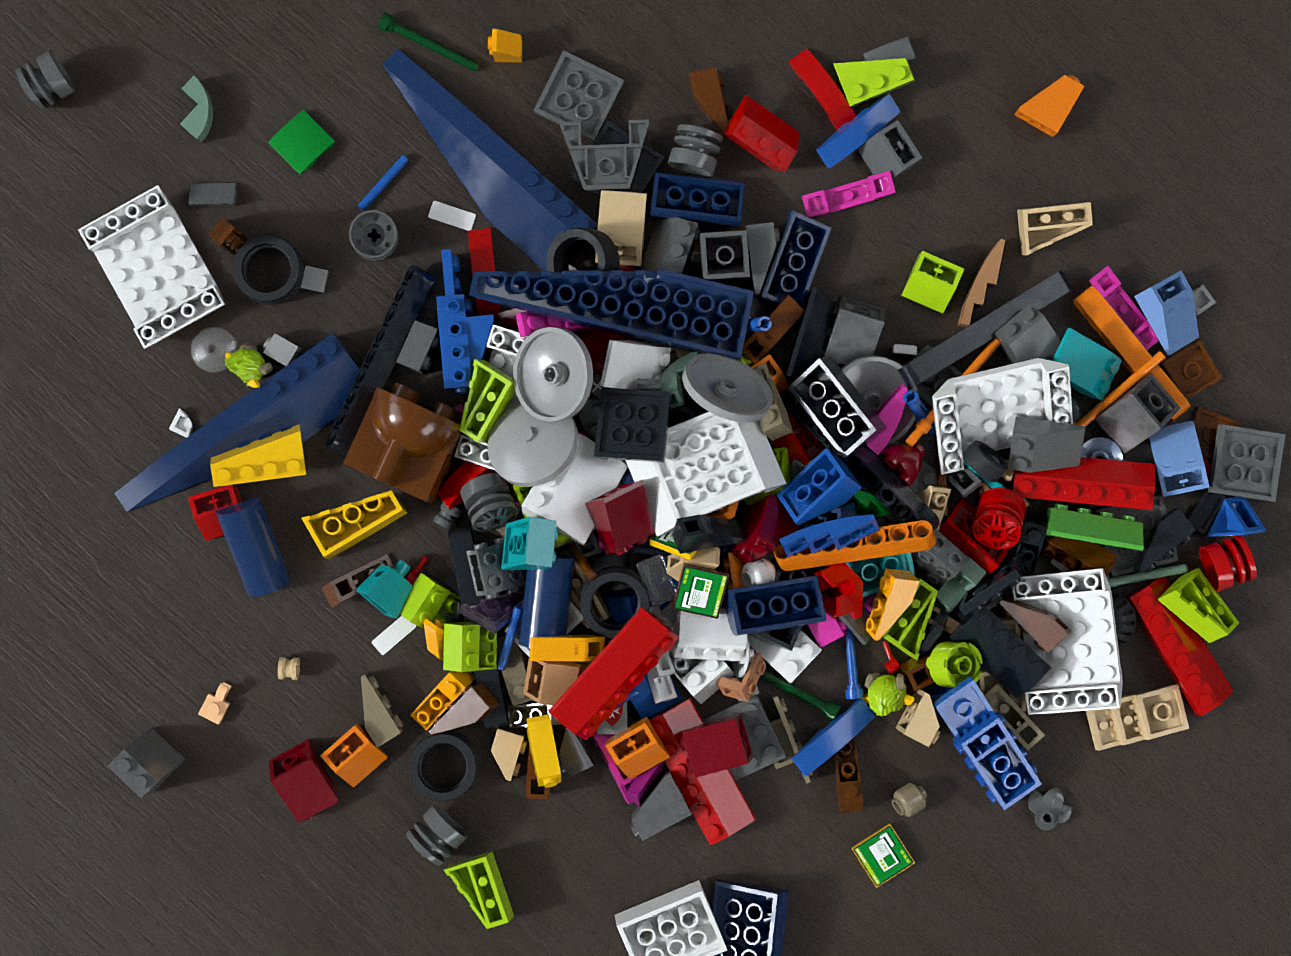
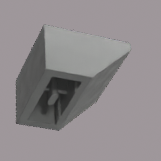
[857,120,922,180]
[396,321,441,375]

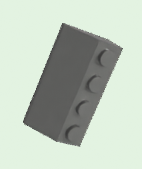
[639,217,700,275]

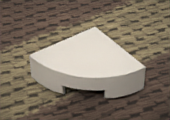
[169,409,193,438]

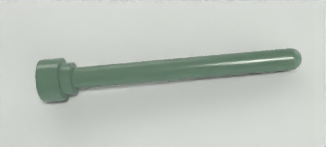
[1107,564,1188,587]

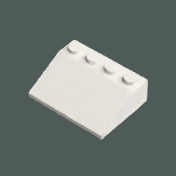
[522,433,628,545]
[615,880,727,956]

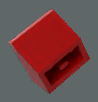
[188,484,242,541]

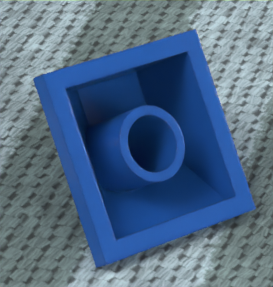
[630,674,682,719]

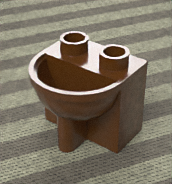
[343,383,466,504]

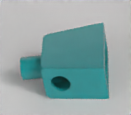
[356,560,412,619]

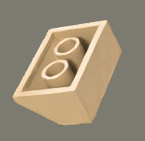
[896,690,940,747]

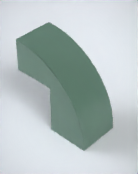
[180,75,213,143]
[656,351,698,409]
[934,557,986,613]

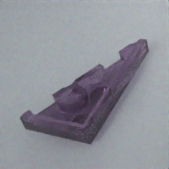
[459,593,524,634]

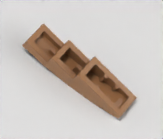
[957,239,1005,328]

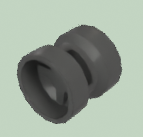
[433,502,463,530]

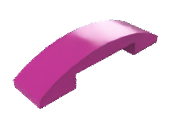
[802,171,896,218]
[1089,266,1159,350]

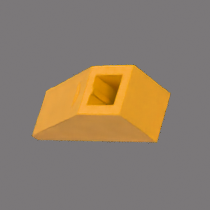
[866,568,919,641]
[530,634,605,661]
[410,671,476,731]

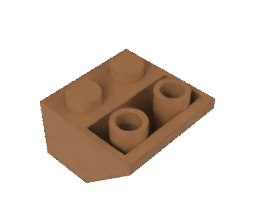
[523,656,583,705]

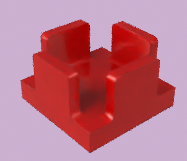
[814,563,863,619]

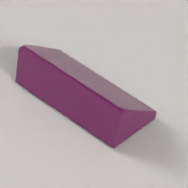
[626,761,666,807]

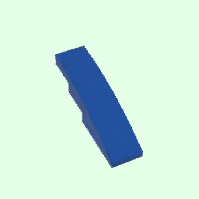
[816,93,901,168]
[779,515,880,557]
[791,699,876,776]

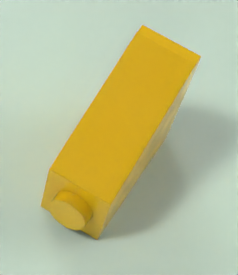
[527,714,561,787]

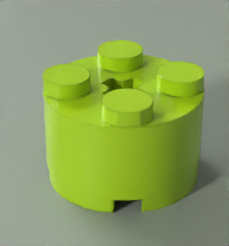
[926,641,982,688]

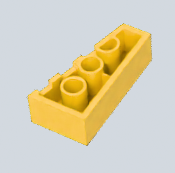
[210,424,306,487]
[302,490,407,560]

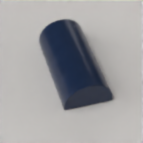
[650,172,745,227]
[758,211,831,306]
[215,497,291,597]
[519,555,575,648]
[726,575,827,636]

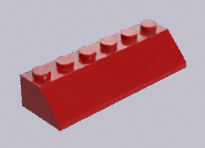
[1012,457,1155,510]
[1124,577,1234,716]
[548,607,680,740]
[649,698,756,845]

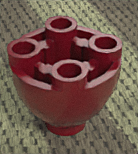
[877,442,925,487]

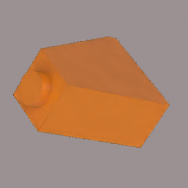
[1014,75,1084,137]

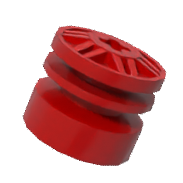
[972,488,1026,549]
[1200,535,1257,592]

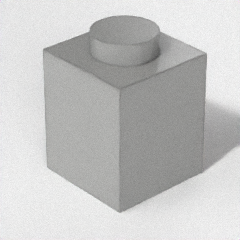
[263,333,302,366]

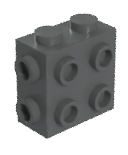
[911,529,969,587]
[466,537,526,599]

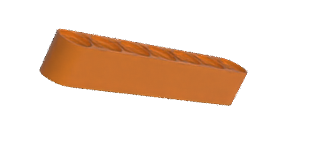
[1073,286,1191,422]
[773,520,936,571]

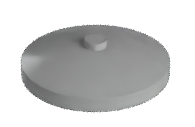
[513,327,593,422]
[682,354,773,423]
[841,356,919,445]
[488,402,578,487]

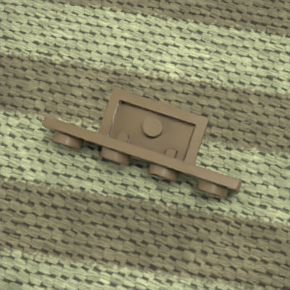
[770,695,813,784]

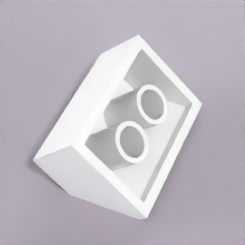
[673,609,747,661]

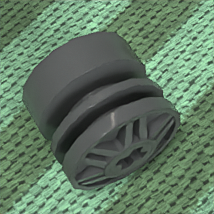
[15,50,76,111]
[668,124,724,177]
[349,210,399,261]
[460,473,518,532]
[406,804,468,866]

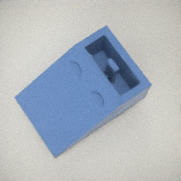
[1134,270,1199,356]
[1149,420,1209,497]

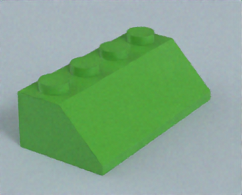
[1046,504,1144,551]

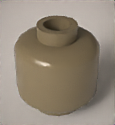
[892,783,927,817]

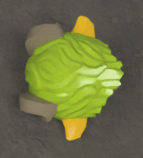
[224,344,273,388]
[862,673,915,717]

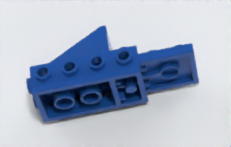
[436,249,497,395]
[932,676,1042,810]

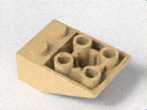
[595,190,647,266]

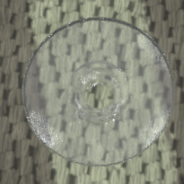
[191,327,237,372]

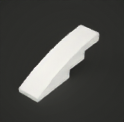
[647,605,677,704]

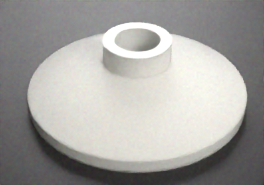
[732,638,754,678]

